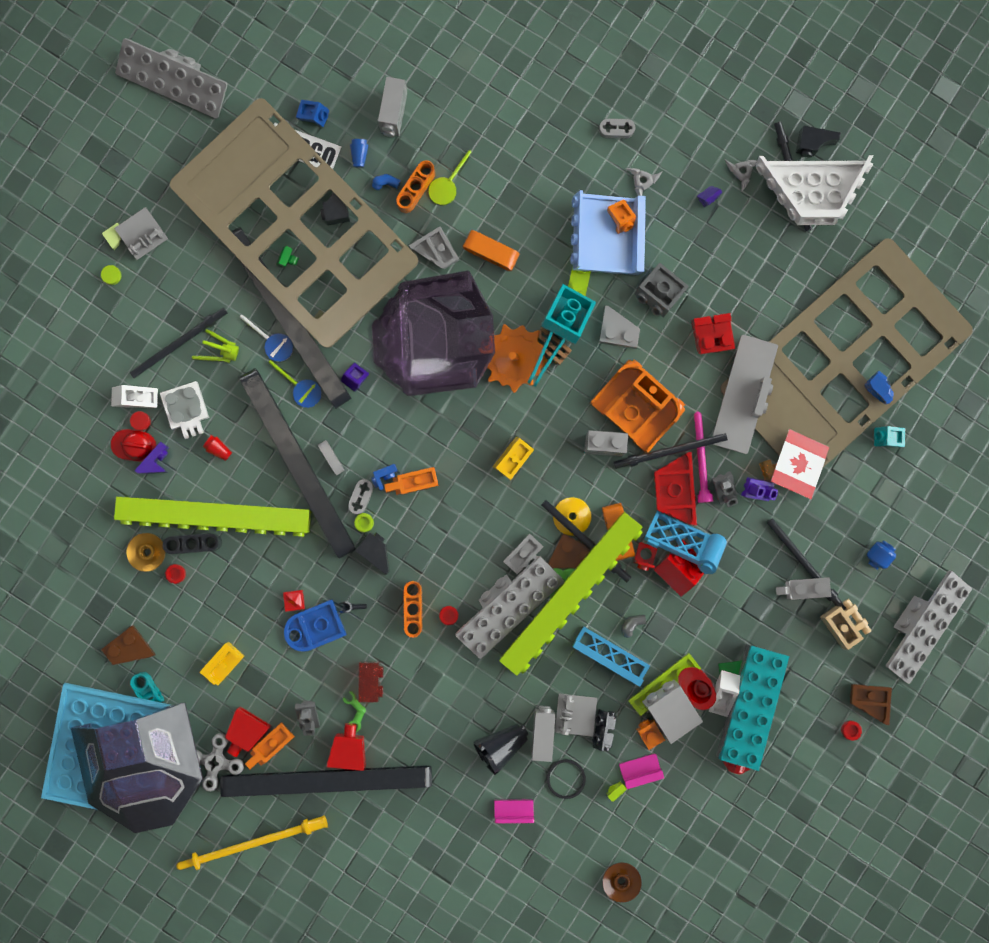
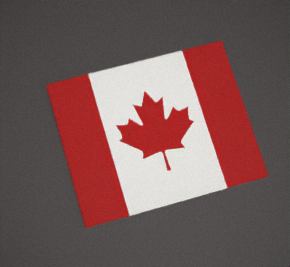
[771,429,829,499]

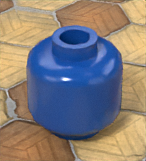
[867,540,896,570]

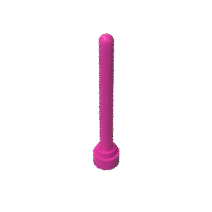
[694,411,713,503]

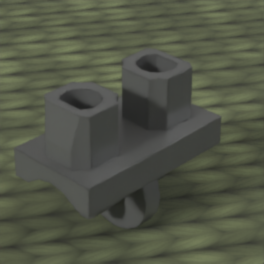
[712,471,738,507]
[295,701,320,736]

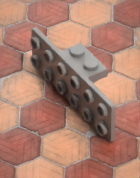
[115,38,228,118]
[712,335,778,454]
[455,556,564,659]
[886,570,972,684]

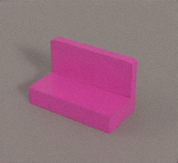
[619,753,664,789]
[495,799,534,823]

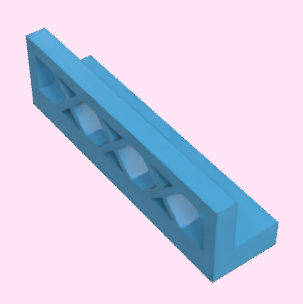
[572,626,650,687]

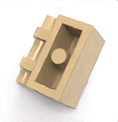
[820,598,871,650]

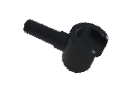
[338,601,367,614]

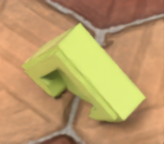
[102,223,121,250]

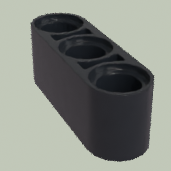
[162,534,222,554]

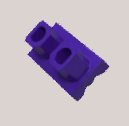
[741,477,778,501]

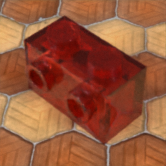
[358,661,384,702]

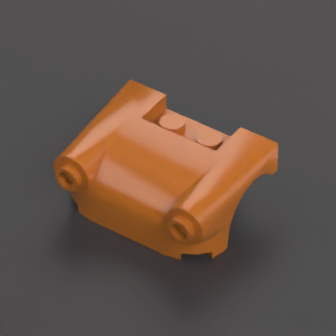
[590,360,685,453]

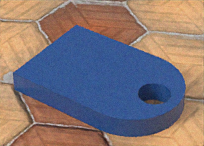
[284,599,347,651]

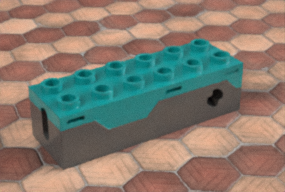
[716,644,790,775]

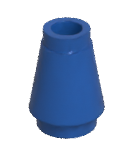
[350,139,369,167]

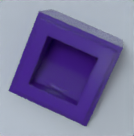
[697,186,722,207]
[341,362,369,392]

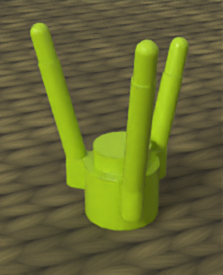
[192,329,239,363]

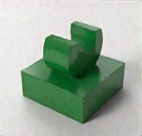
[276,246,299,268]

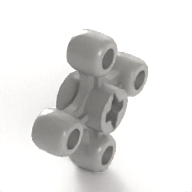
[196,733,244,792]

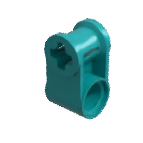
[130,672,164,703]

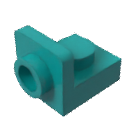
[874,426,905,448]

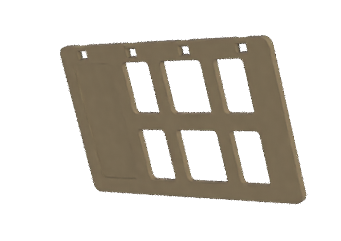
[170,98,418,348]
[720,238,973,468]

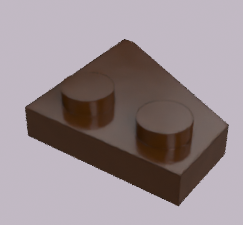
[101,625,156,665]

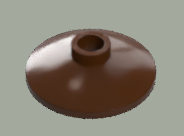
[602,862,642,903]

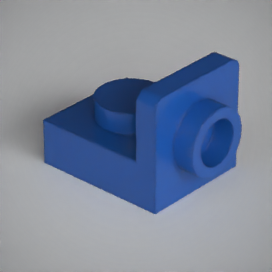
[296,100,329,127]
[372,464,398,491]

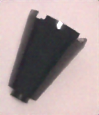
[473,724,529,775]

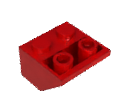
[654,539,704,597]

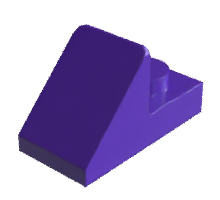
[135,442,169,474]

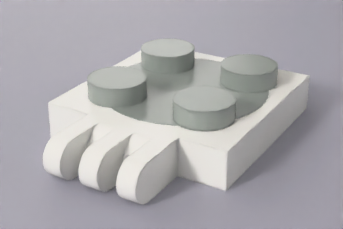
[160,381,209,439]

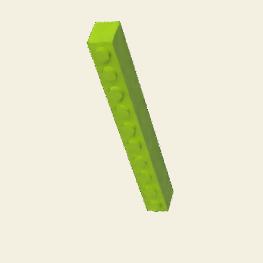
[114,497,311,537]
[499,511,643,676]

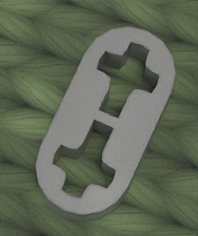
[599,119,635,139]
[318,440,345,475]
[348,479,374,514]

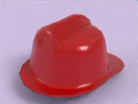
[111,429,156,462]
[678,667,716,710]

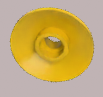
[553,497,591,536]

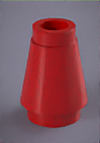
[203,435,232,461]

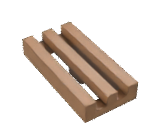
[538,327,572,366]

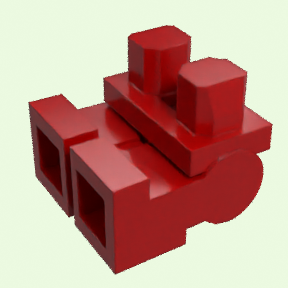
[691,313,735,355]

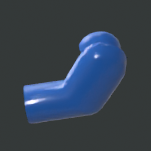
[372,174,401,190]

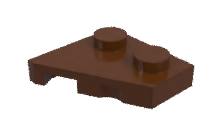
[548,534,591,568]
[850,684,892,725]

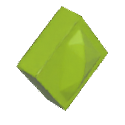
[606,781,627,802]

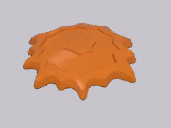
[479,324,550,393]

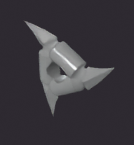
[725,159,757,192]
[625,168,662,196]

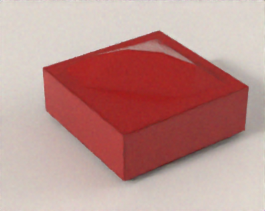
[283,590,305,612]

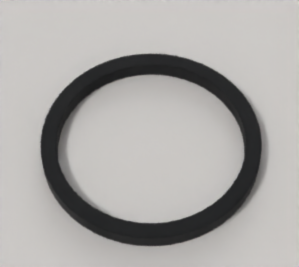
[547,759,586,799]

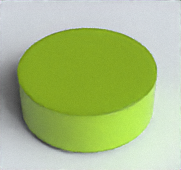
[101,265,122,285]
[354,513,374,532]

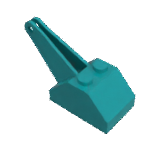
[527,284,596,387]

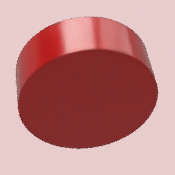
[130,411,151,431]
[165,564,186,584]
[439,606,459,625]
[841,720,862,741]

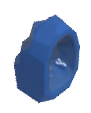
[864,371,894,404]

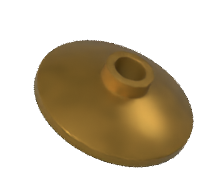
[127,533,166,572]

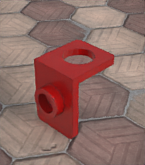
[633,542,658,571]

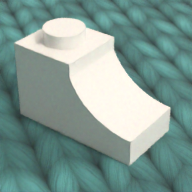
[111,385,158,408]
[709,670,740,717]

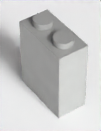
[378,77,407,137]
[584,431,628,457]
[642,680,703,744]
[531,706,555,762]

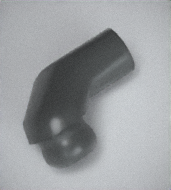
[621,615,646,638]

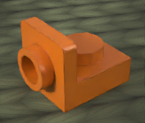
[607,199,636,234]
[636,719,665,750]

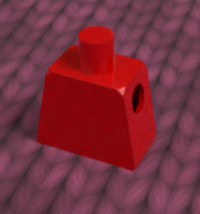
[225,706,272,757]
[327,723,366,771]

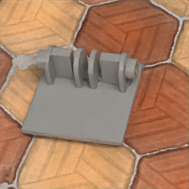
[114,207,168,260]
[555,694,597,737]

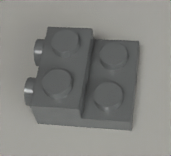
[634,263,689,318]

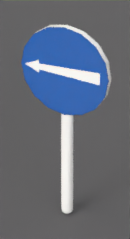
[240,315,293,362]

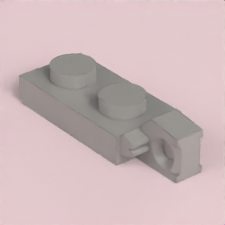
[776,577,831,600]

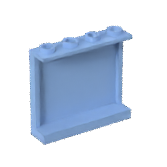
[570,190,646,275]

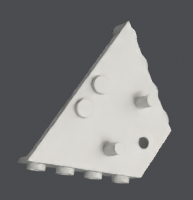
[756,155,874,225]

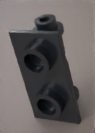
[592,709,617,751]

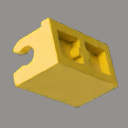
[493,437,534,480]
[199,642,244,685]

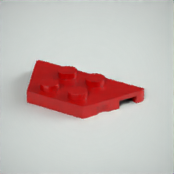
[654,452,697,526]

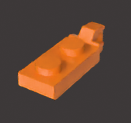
[384,467,439,495]
[245,722,295,769]

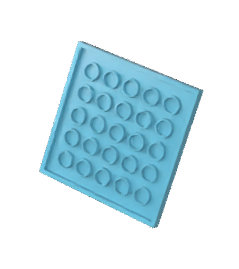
[41,683,175,811]

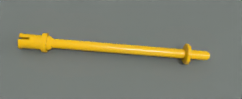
[176,815,328,870]

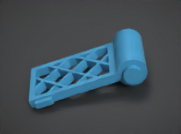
[644,511,727,574]

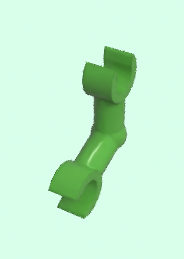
[343,691,366,733]

